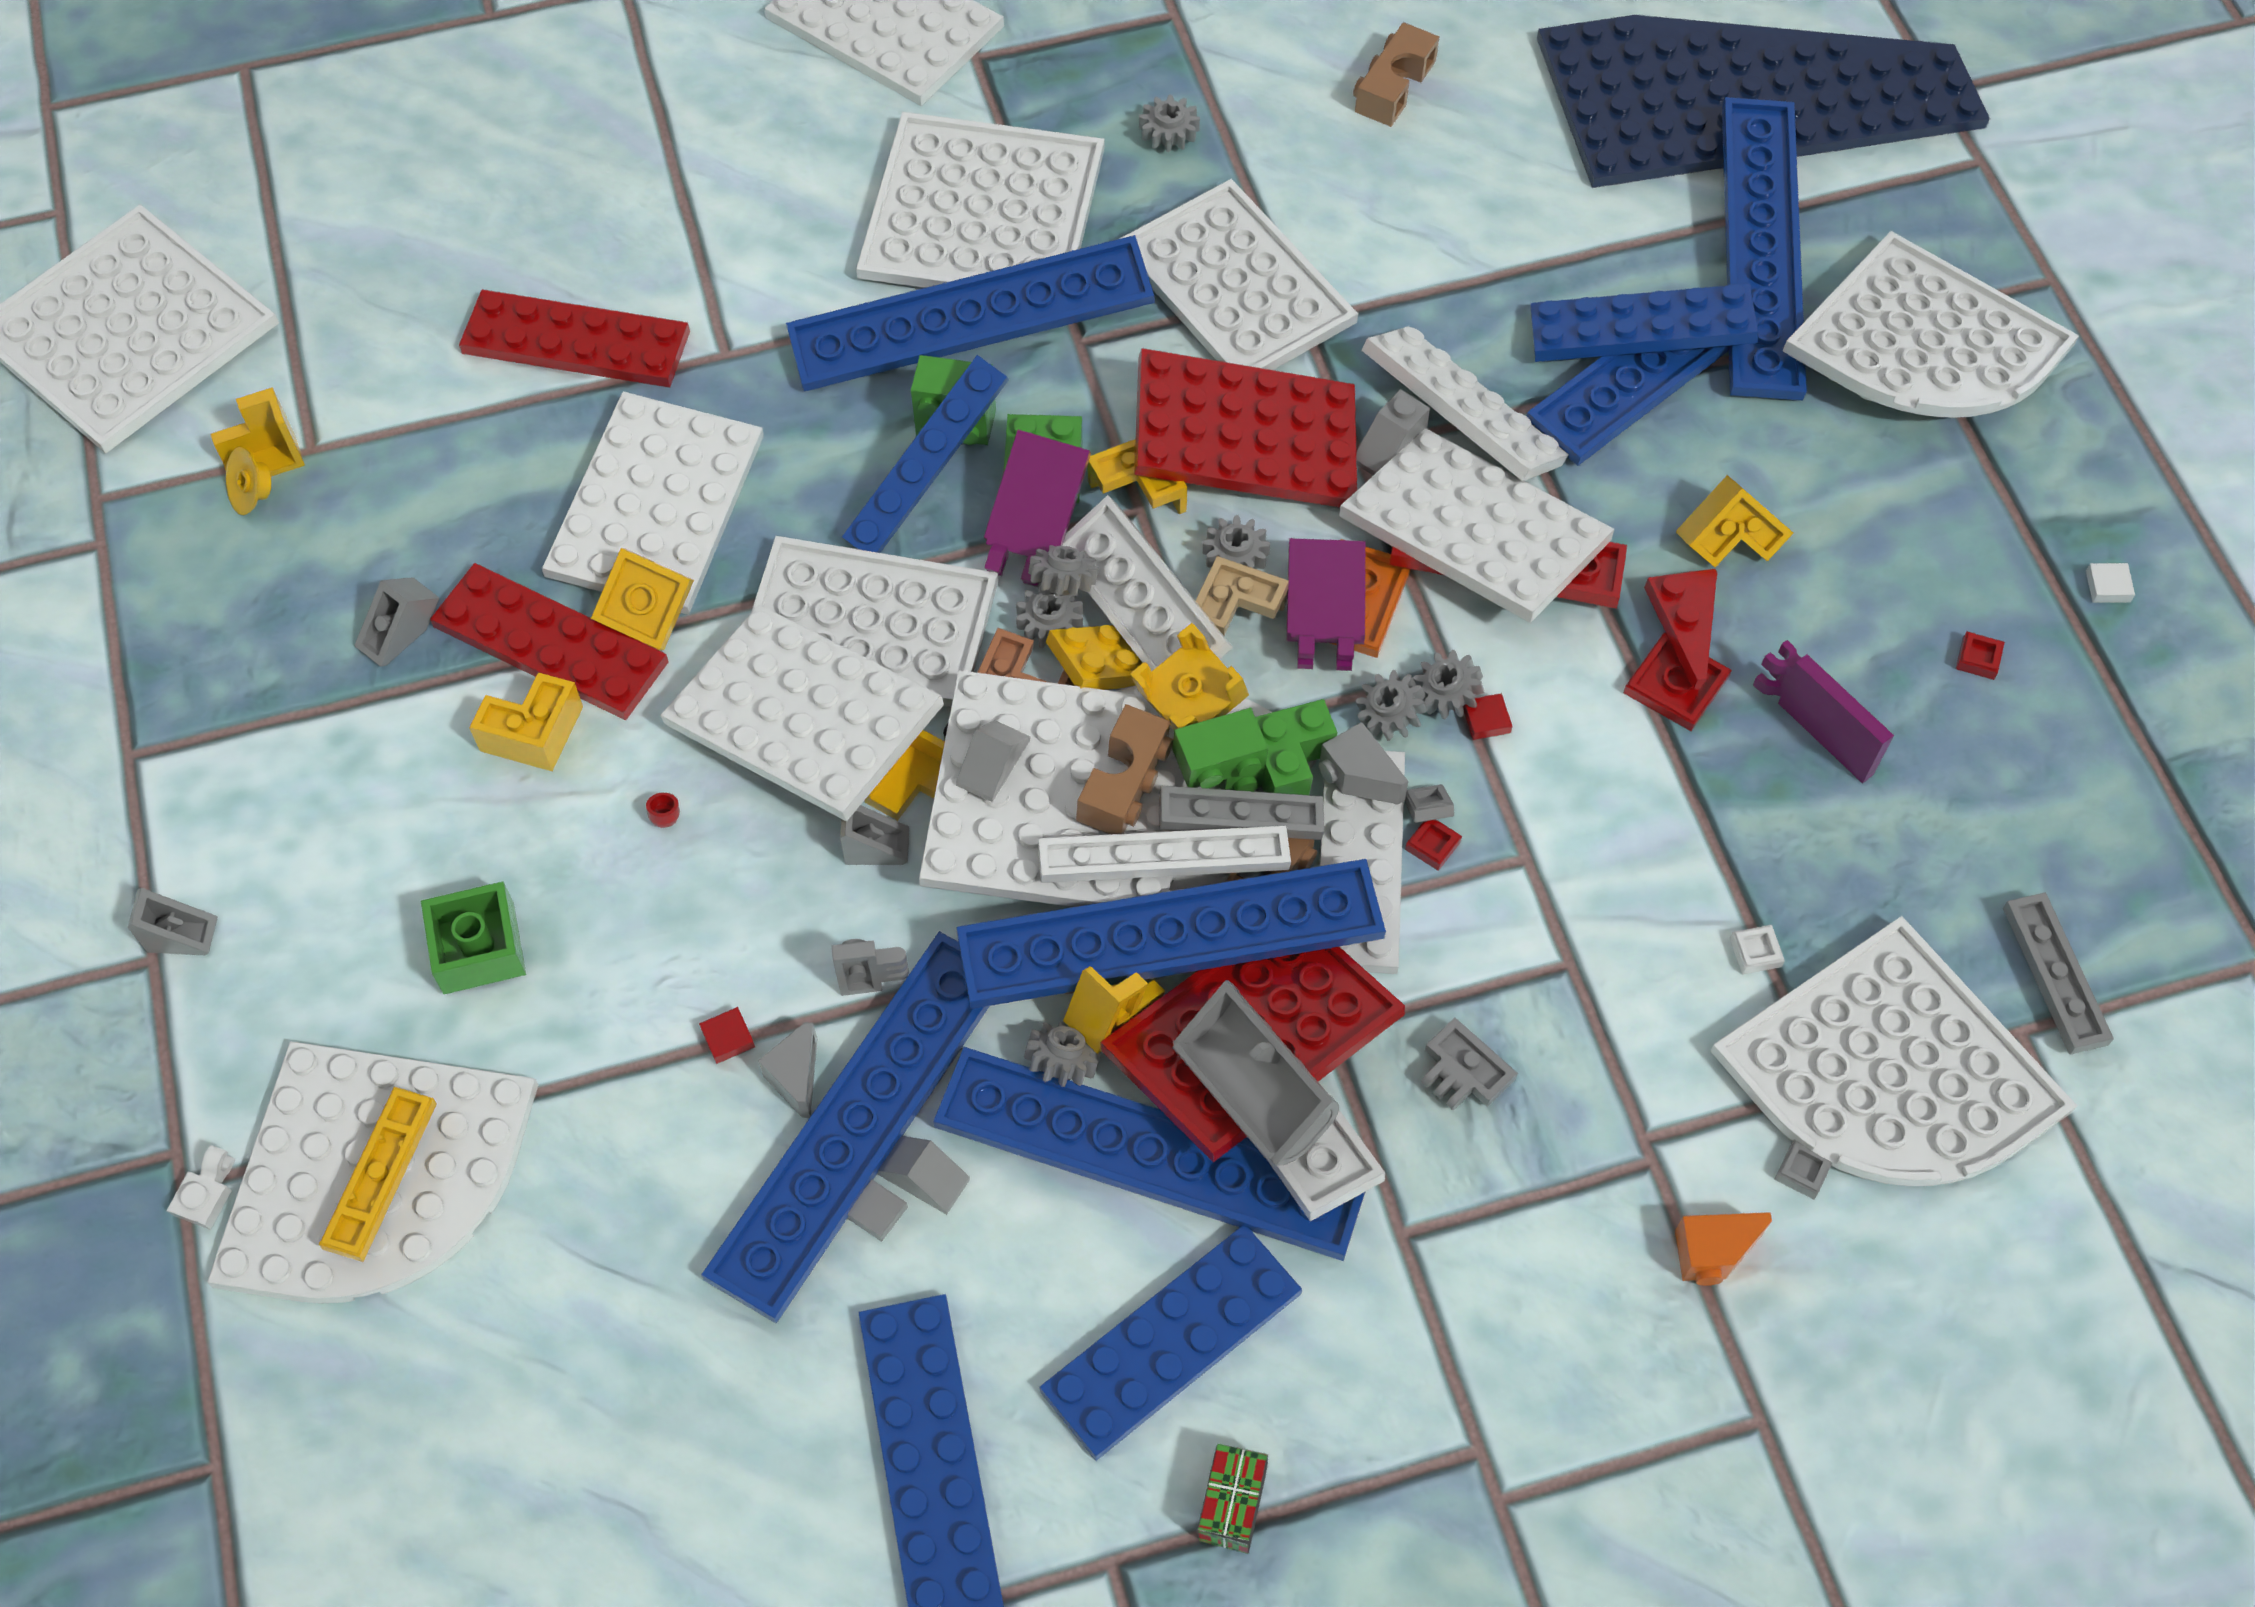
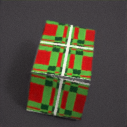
[1197,1444,1268,1554]

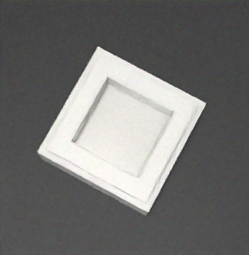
[2086,563,2135,603]
[1730,925,1785,975]

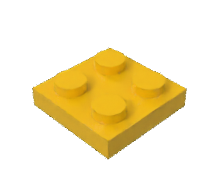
[591,548,694,650]
[1046,625,1142,690]

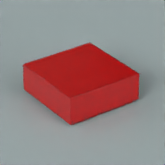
[1956,631,2005,680]
[1463,693,1513,740]
[1405,819,1462,871]
[699,1007,755,1064]

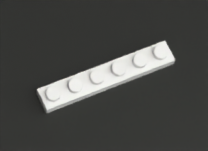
[1038,826,1291,883]

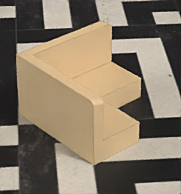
[1196,556,1289,636]

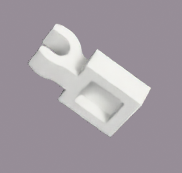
[167,1145,235,1230]

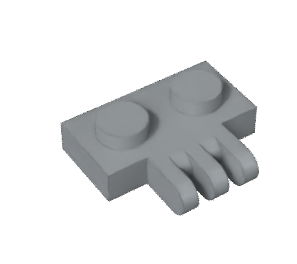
[832,939,909,996]
[1421,1018,1518,1110]

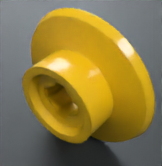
[226,447,271,515]

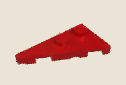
[1644,569,1717,690]

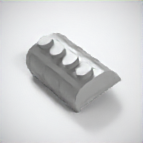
[1173,980,1339,1166]

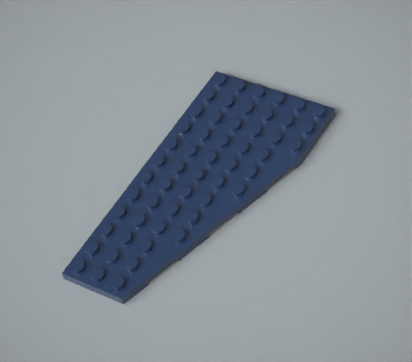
[1537,15,1990,188]

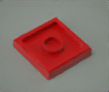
[1623,632,1732,732]

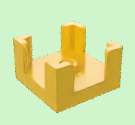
[1130,623,1249,730]

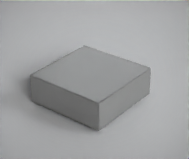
[1405,784,1454,823]
[1774,1139,1832,1199]
[847,1179,908,1242]

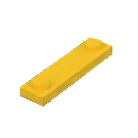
[319,1087,437,1262]

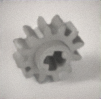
[1139,95,1200,152]
[1202,515,1270,569]
[1028,545,1098,596]
[1016,583,1083,649]
[1413,650,1484,719]
[1356,670,1428,741]
[1024,1021,1101,1087]

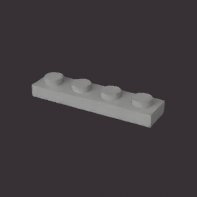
[1159,785,1325,840]
[2003,892,2114,1055]

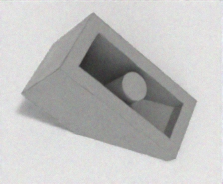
[1356,389,1430,475]
[354,577,439,667]
[1319,722,1408,804]

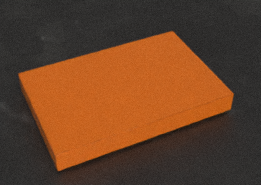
[1330,539,1411,658]

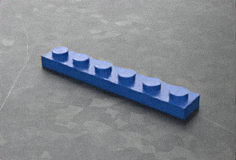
[842,355,1009,553]

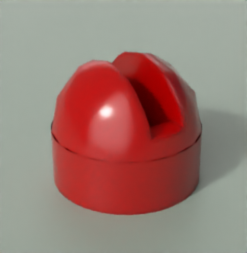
[646,792,680,828]

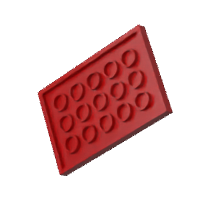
[1134,348,1357,508]
[1100,947,1405,1162]

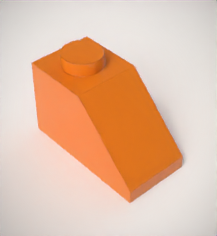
[1675,1212,1772,1286]

